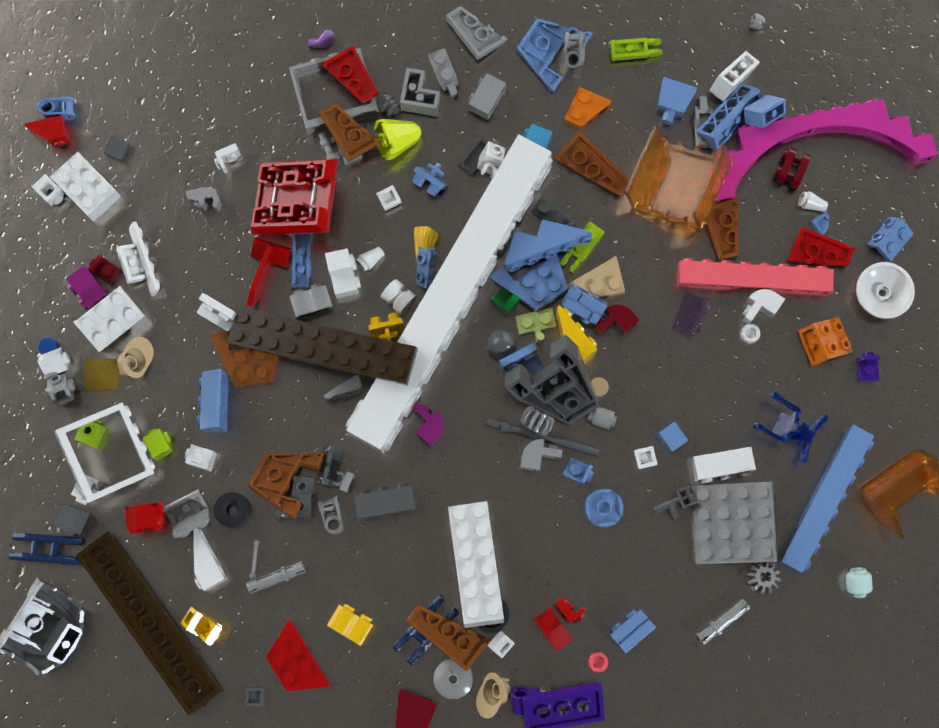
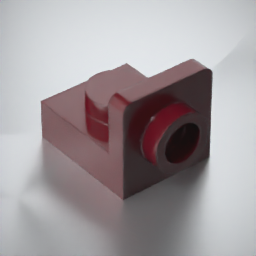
[88,254,122,286]

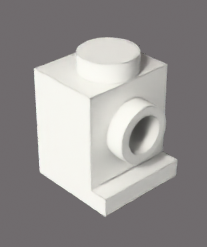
[32,174,65,206]
[71,474,104,505]

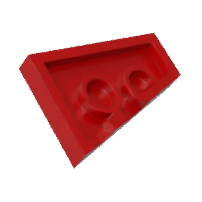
[321,46,379,103]
[787,227,855,267]

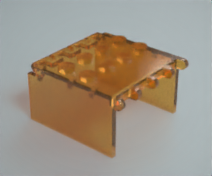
[624,125,734,229]

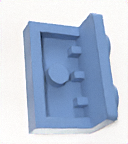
[867,217,914,261]

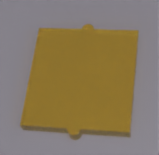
[83,359,121,391]

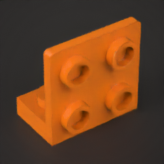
[798,317,853,366]

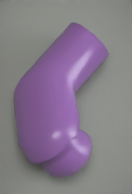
[309,29,334,48]

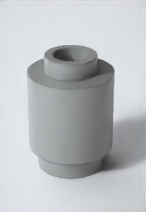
[588,407,618,430]

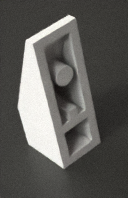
[709,51,760,102]
[193,528,228,591]

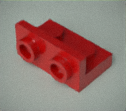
[553,599,586,624]

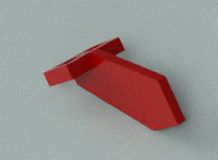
[246,237,292,307]

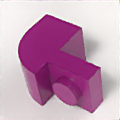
[413,402,444,448]

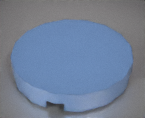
[585,489,624,528]

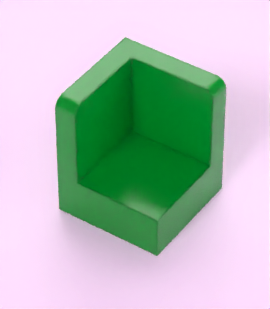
[490,288,520,316]

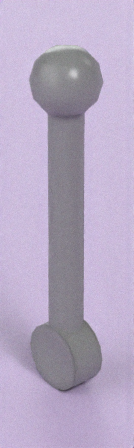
[249,540,259,580]

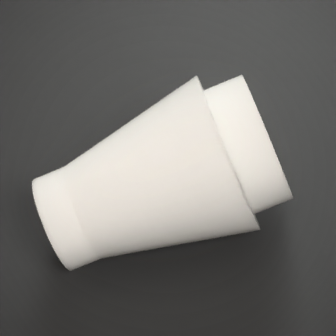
[798,191,828,212]
[356,246,385,272]

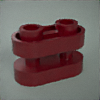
[774,147,812,190]

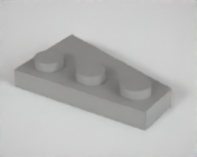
[445,6,507,60]

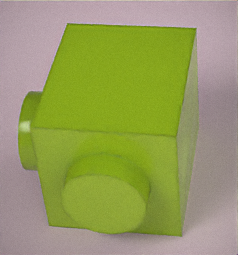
[74,418,106,449]
[142,428,174,460]

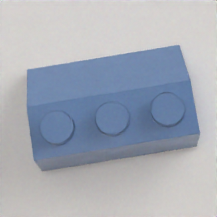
[197,369,228,432]

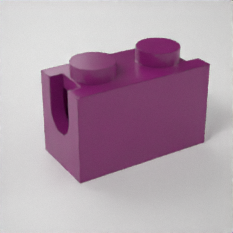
[66,265,108,310]

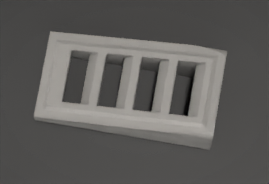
[324,374,364,402]

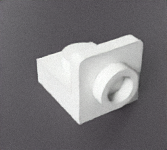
[214,143,241,173]

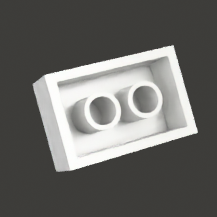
[50,152,121,222]
[74,286,146,352]

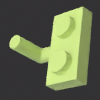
[515,308,556,344]

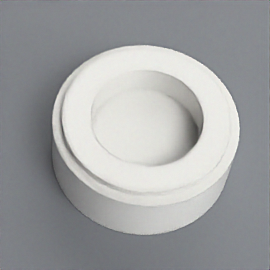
[740,324,760,344]

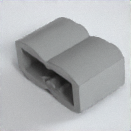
[289,283,333,320]

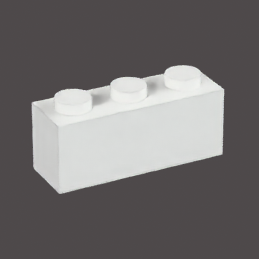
[691,447,756,484]

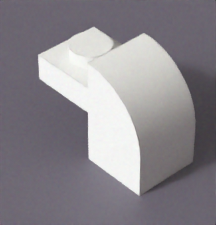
[742,289,785,324]

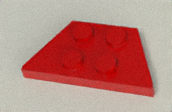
[266,620,330,691]

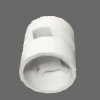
[381,279,417,315]

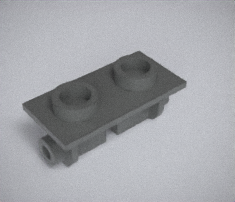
[316,446,343,487]

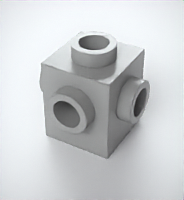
[45,373,76,407]

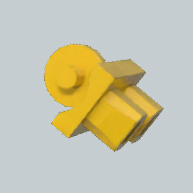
[368,312,405,341]

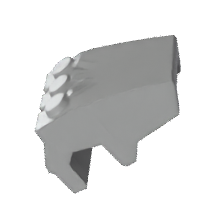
[186,187,222,213]

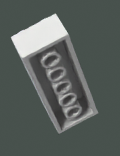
[448,501,504,628]

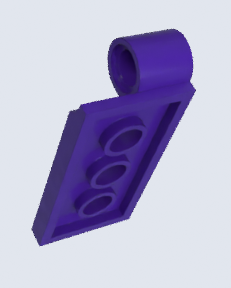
[510,682,605,728]

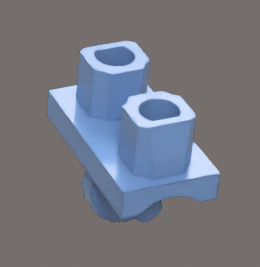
[412,163,448,196]

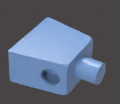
[657,77,697,125]

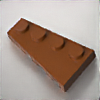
[553,131,633,197]
[405,605,491,671]

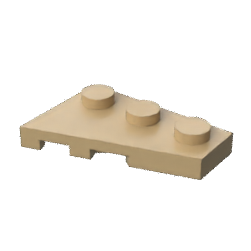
[566,256,625,298]

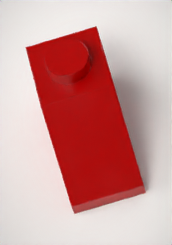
[25,115,71,147]
[533,607,573,651]

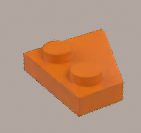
[564,87,612,129]

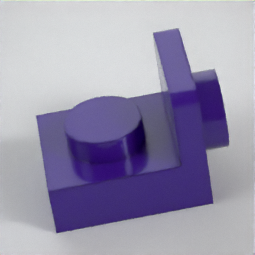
[856,352,881,382]

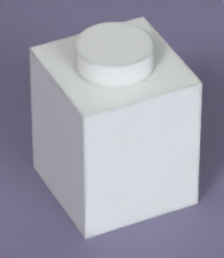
[37,347,70,378]

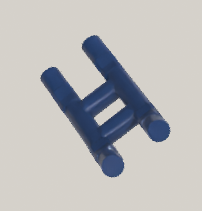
[9,533,82,565]
[392,594,459,666]

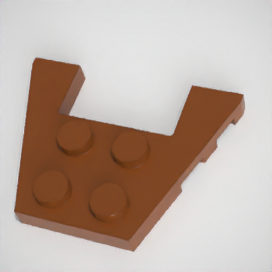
[210,331,278,388]
[248,452,326,519]

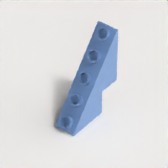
[504,219,592,272]

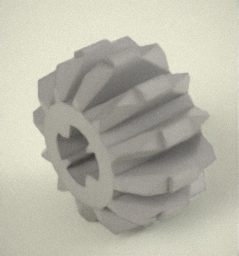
[520,406,555,435]
[747,562,781,594]

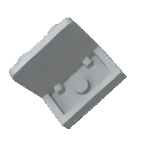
[164,489,210,539]

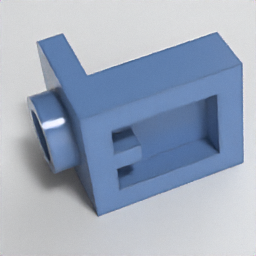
[562,457,594,485]

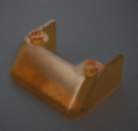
[860,449,939,539]

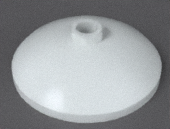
[856,262,915,319]

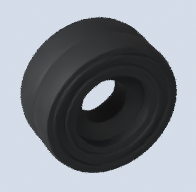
[214,492,251,528]

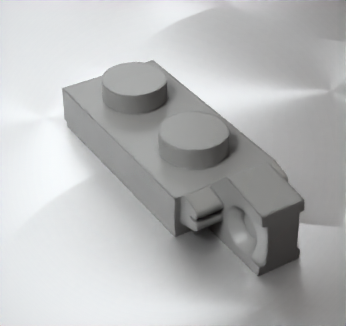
[428,48,459,100]
[693,96,715,148]

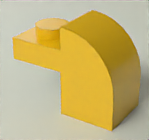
[181,606,222,646]

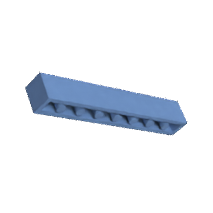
[778,424,874,574]

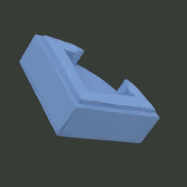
[809,211,829,235]

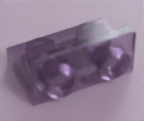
[672,292,710,336]

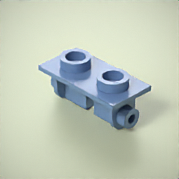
[415,247,437,289]

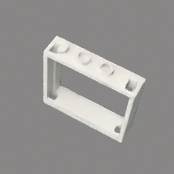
[54,402,155,504]

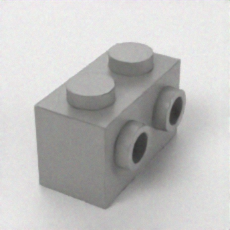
[467,73,506,120]

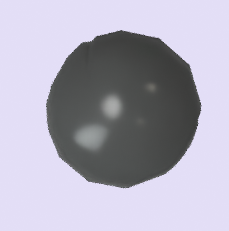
[487,330,516,359]

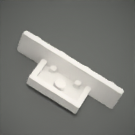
[116,222,160,297]

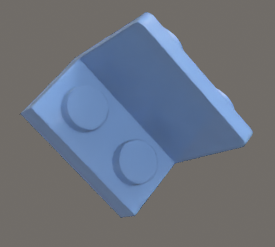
[499,343,545,375]

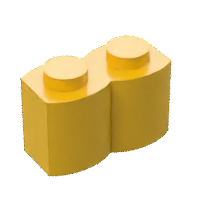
[327,603,373,646]

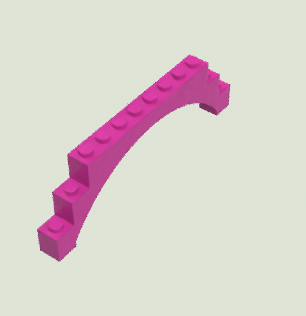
[709,99,938,204]

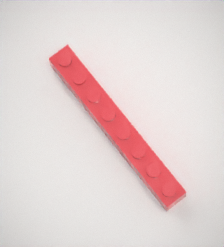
[677,258,834,296]

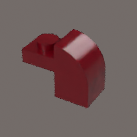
[594,304,640,336]

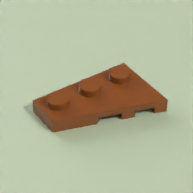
[319,103,381,162]

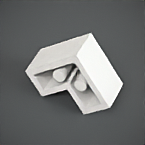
[325,249,361,299]

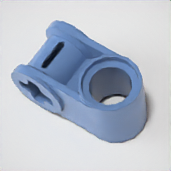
[37,97,76,120]

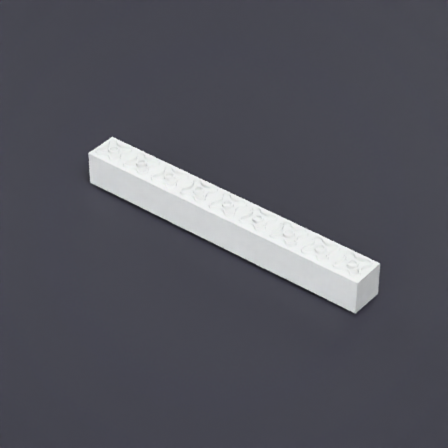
[346,134,553,454]

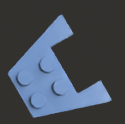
[517,19,593,93]
[489,253,568,312]

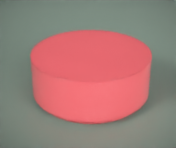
[588,652,609,673]

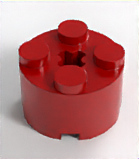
[123,501,167,535]

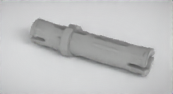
[246,561,306,594]
[696,599,750,646]

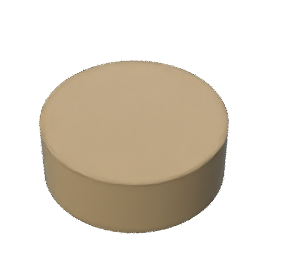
[591,377,609,397]

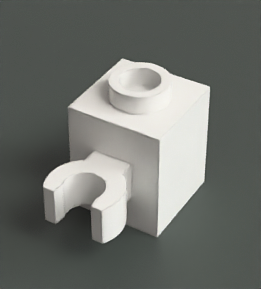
[477,141,506,179]
[184,444,217,472]

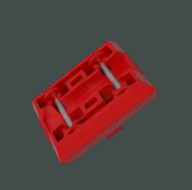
[251,158,338,235]

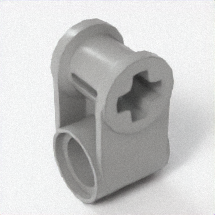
[564,32,586,68]
[318,496,344,535]

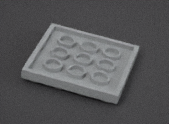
[693,482,777,564]

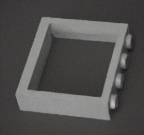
[289,48,379,135]

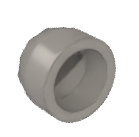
[750,13,766,29]

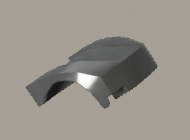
[0,578,84,676]

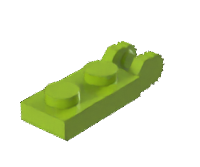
[610,38,663,61]
[560,221,605,273]

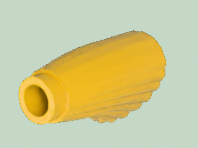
[414,226,441,259]

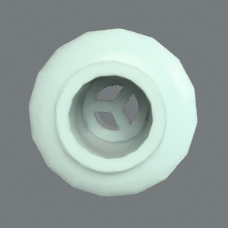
[845,567,873,598]

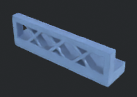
[696,83,761,151]

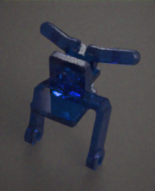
[752,391,829,463]

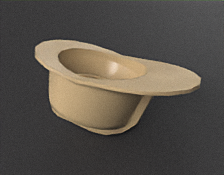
[117,337,154,378]
[476,673,511,719]

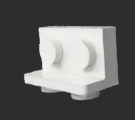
[197,293,237,332]

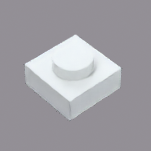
[376,185,402,211]
[633,446,658,470]
[487,630,515,658]

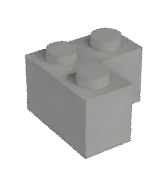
[400,68,441,117]

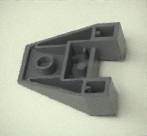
[505,334,600,425]

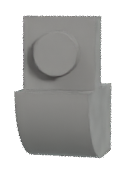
[520,439,562,472]

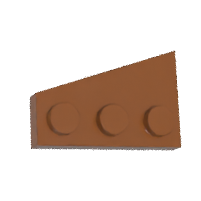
[702,197,739,262]

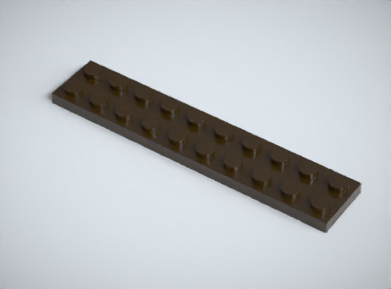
[227,307,418,386]
[76,531,222,716]

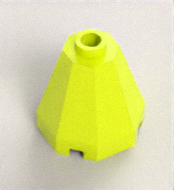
[373,119,421,160]

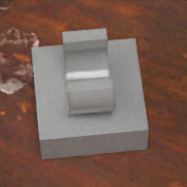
[332,471,356,494]

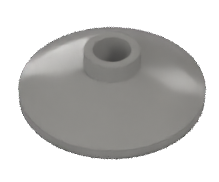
[433,659,473,699]

